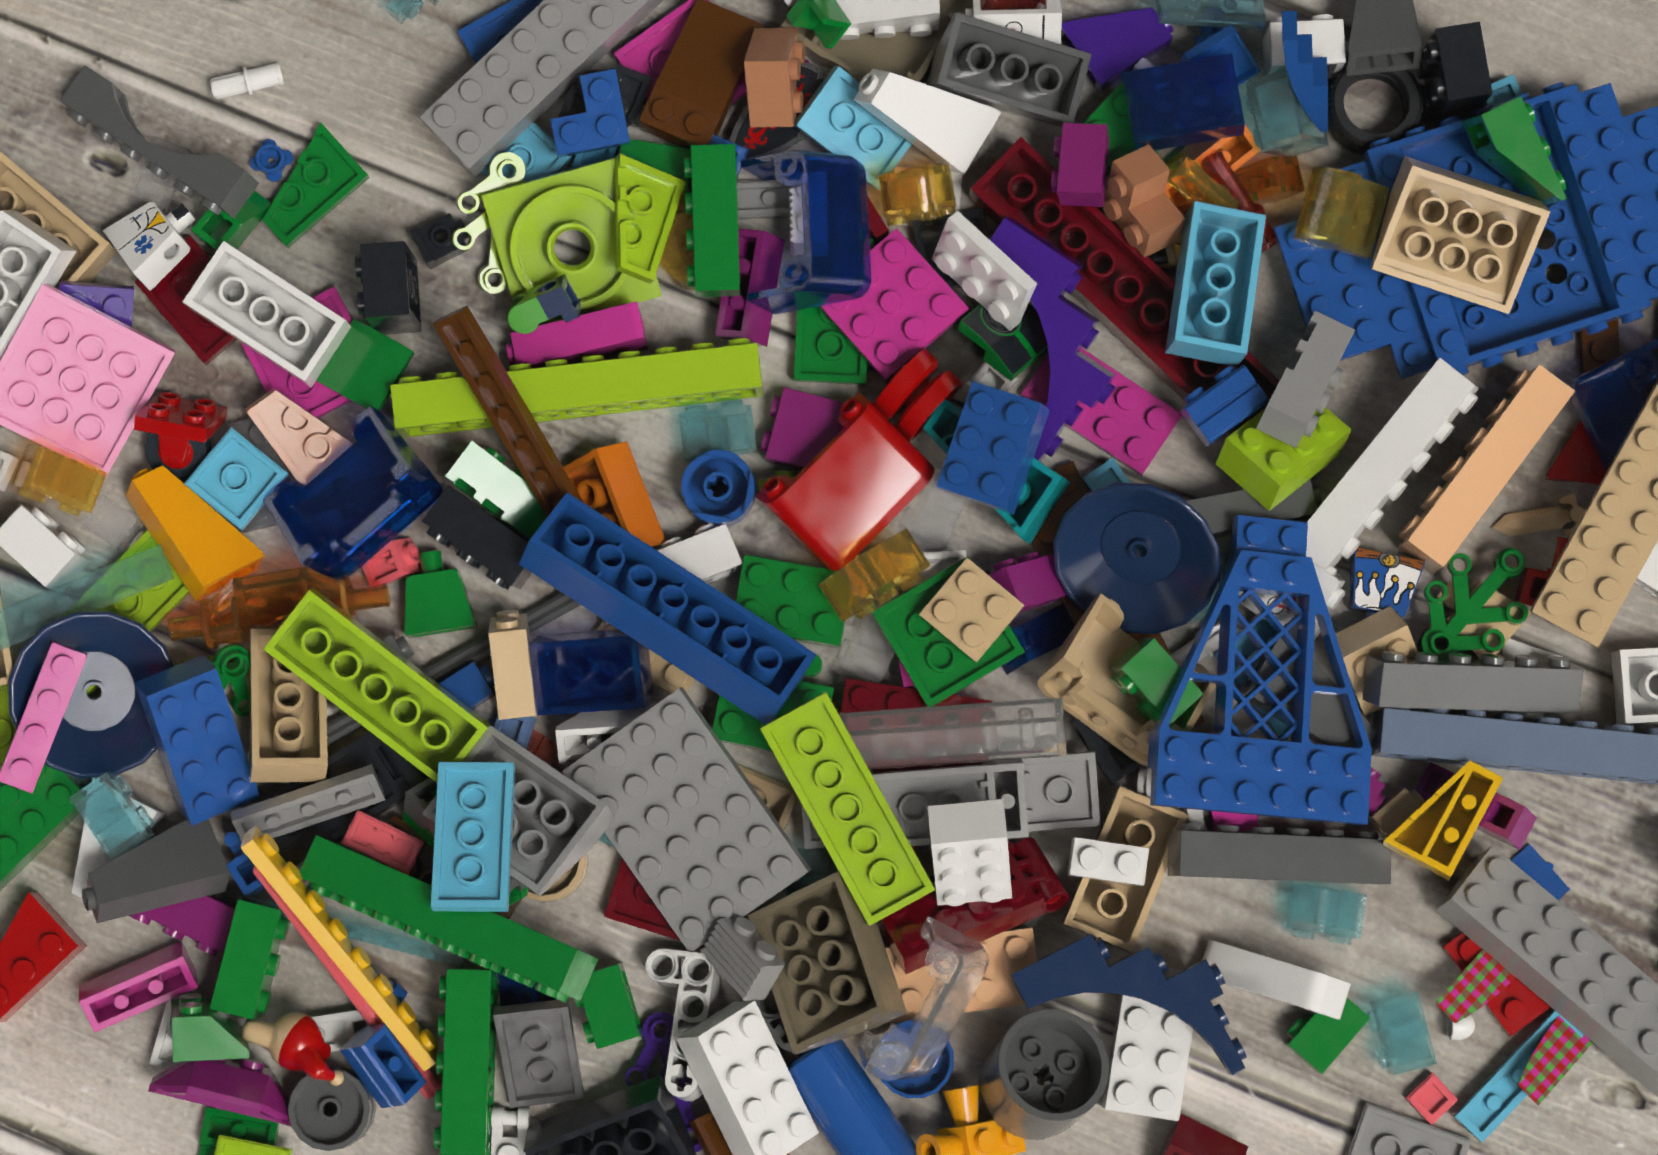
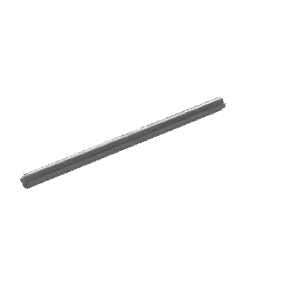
[327,592,581,746]

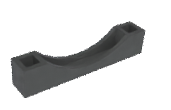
[60,65,259,219]

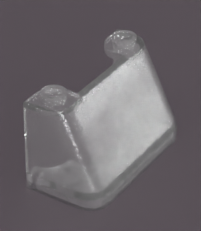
[858,916,989,1081]

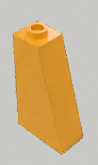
[126,465,265,602]

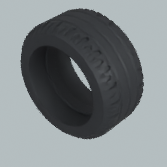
[1328,66,1423,155]

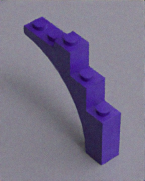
[990,217,1116,461]

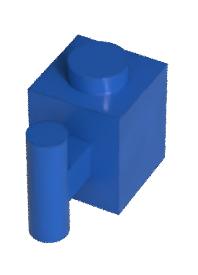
[224,832,266,898]

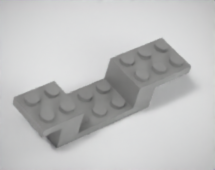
[801,751,1101,849]

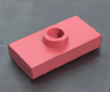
[341,809,425,875]

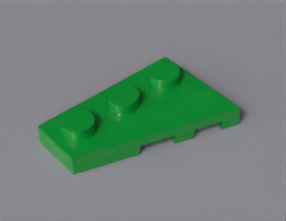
[262,122,370,249]

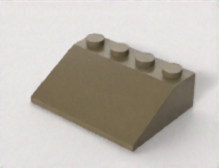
[747,871,907,1054]

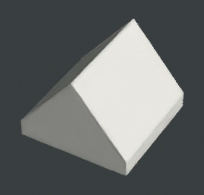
[972,362,1020,392]

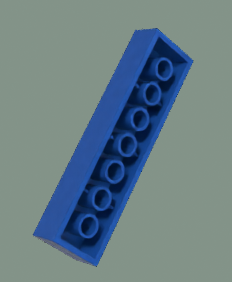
[519,492,817,724]

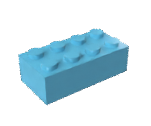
[1165,201,1266,367]

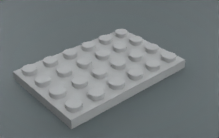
[561,687,811,952]

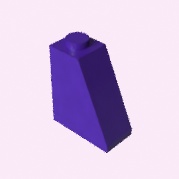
[1061,7,1173,93]

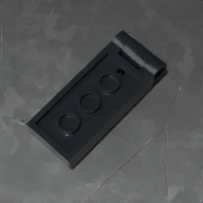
[258,731,429,868]

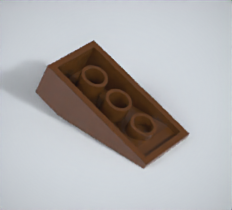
[639,0,765,149]

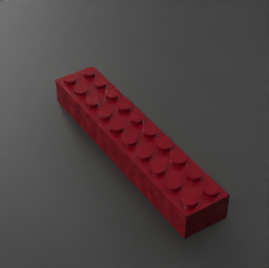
[969,137,1280,440]

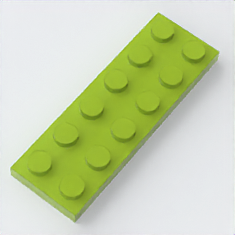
[760,691,935,926]

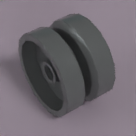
[288,1066,377,1151]

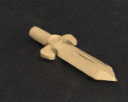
[1492,493,1587,536]

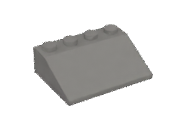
[422,725,615,896]

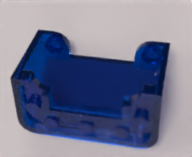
[263,405,442,580]

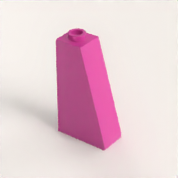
[506,302,648,369]

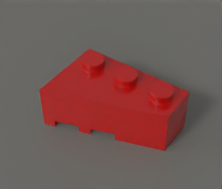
[0,892,87,1022]

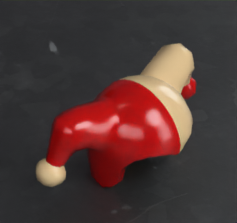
[241,1012,344,1086]

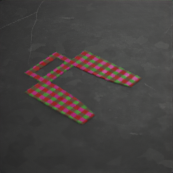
[1435,949,1593,1106]

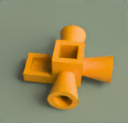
[916,1084,1026,1155]

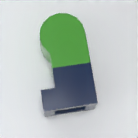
[508,274,582,334]

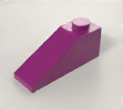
[1415,762,1537,850]

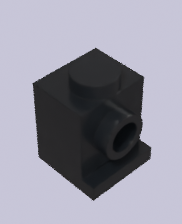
[410,213,469,269]

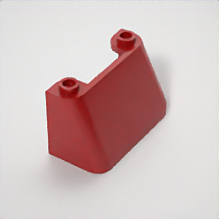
[755,392,935,571]

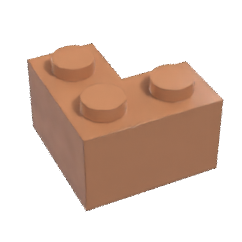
[744,28,805,127]
[1103,144,1185,258]

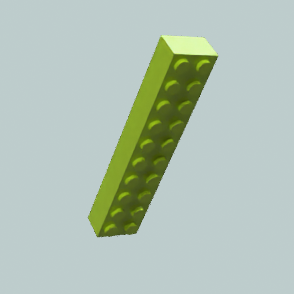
[390,338,764,438]

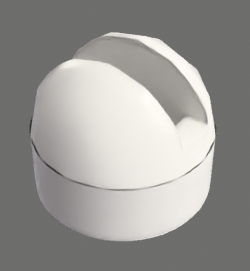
[1446,1015,1475,1040]

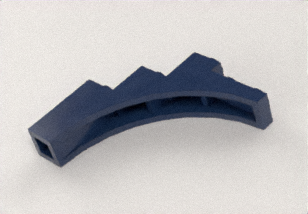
[1010,934,1247,1075]

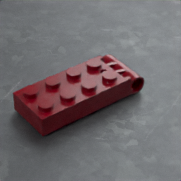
[876,837,1069,975]

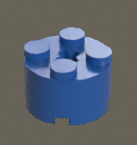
[681,450,756,527]

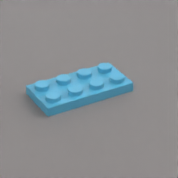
[431,762,515,912]

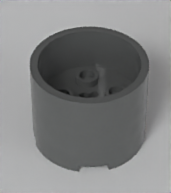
[979,1009,1109,1140]

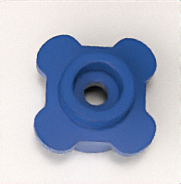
[250,139,294,182]

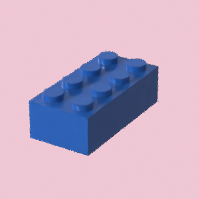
[134,654,260,826]

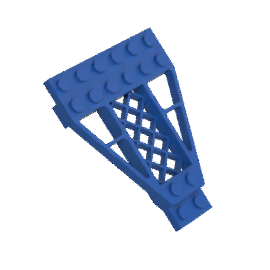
[1147,515,1372,825]

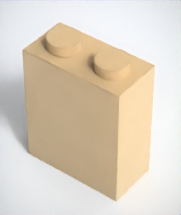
[488,610,537,720]

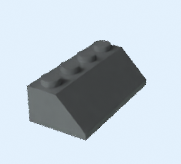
[926,12,1092,127]

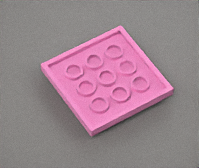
[0,284,175,477]

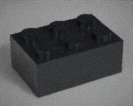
[1416,21,1493,124]
[354,241,422,335]
[422,485,532,590]

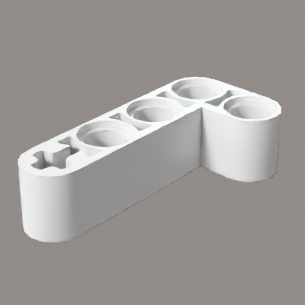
[1202,940,1351,1020]
[645,949,721,1102]

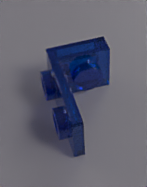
[1002,604,1074,675]

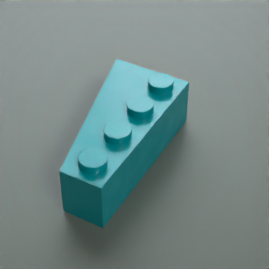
[923,399,1071,544]

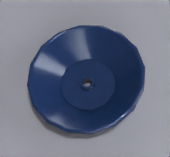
[1053,483,1220,634]
[8,611,174,778]

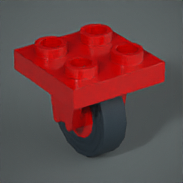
[134,392,227,481]

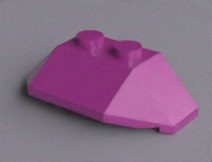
[148,1057,291,1126]

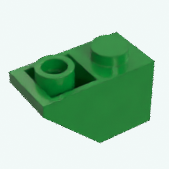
[191,190,271,252]

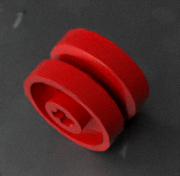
[873,348,963,442]

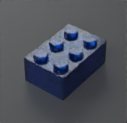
[1122,53,1245,151]
[529,629,654,716]

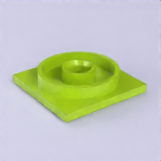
[481,157,662,326]

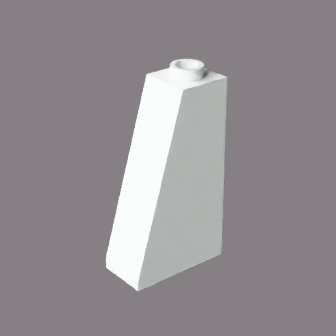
[853,69,1001,174]

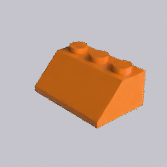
[563,441,666,549]

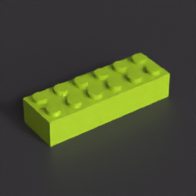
[263,587,490,783]

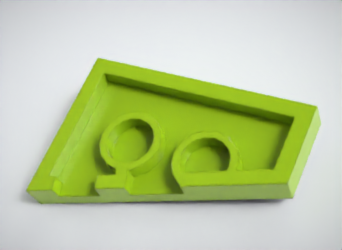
[615,154,686,284]

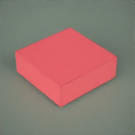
[1404,1072,1458,1125]

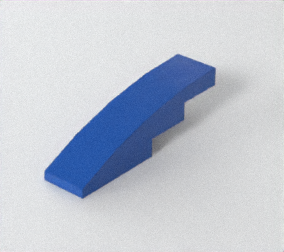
[1282,11,1328,132]

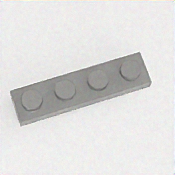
[231,764,385,841]

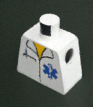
[103,202,196,291]

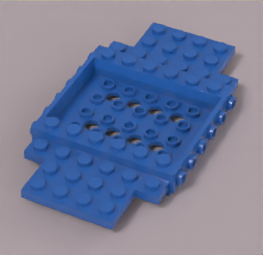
[1273,82,1658,380]

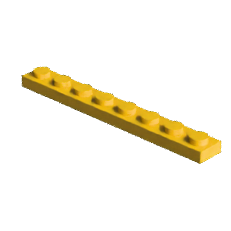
[241,826,439,1071]

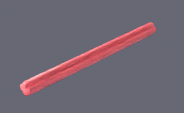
[253,866,441,1099]

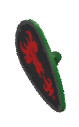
[730,62,827,165]

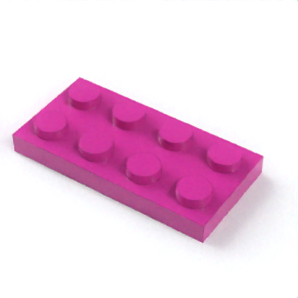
[1020,348,1182,476]

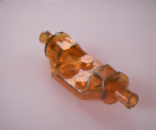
[168,567,390,649]

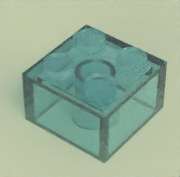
[1245,69,1329,158]

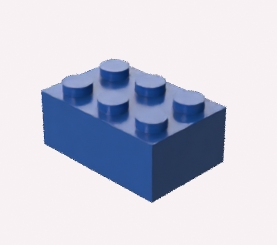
[936,381,1050,515]

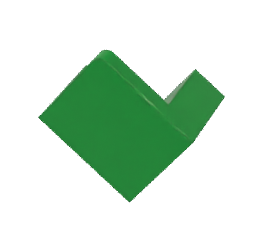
[786,0,852,49]

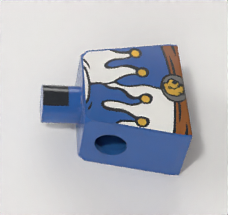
[1349,548,1425,619]

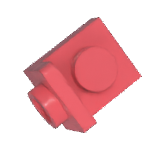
[358,538,422,590]

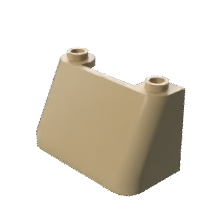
[1037,594,1216,766]

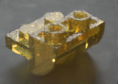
[1293,167,1390,260]

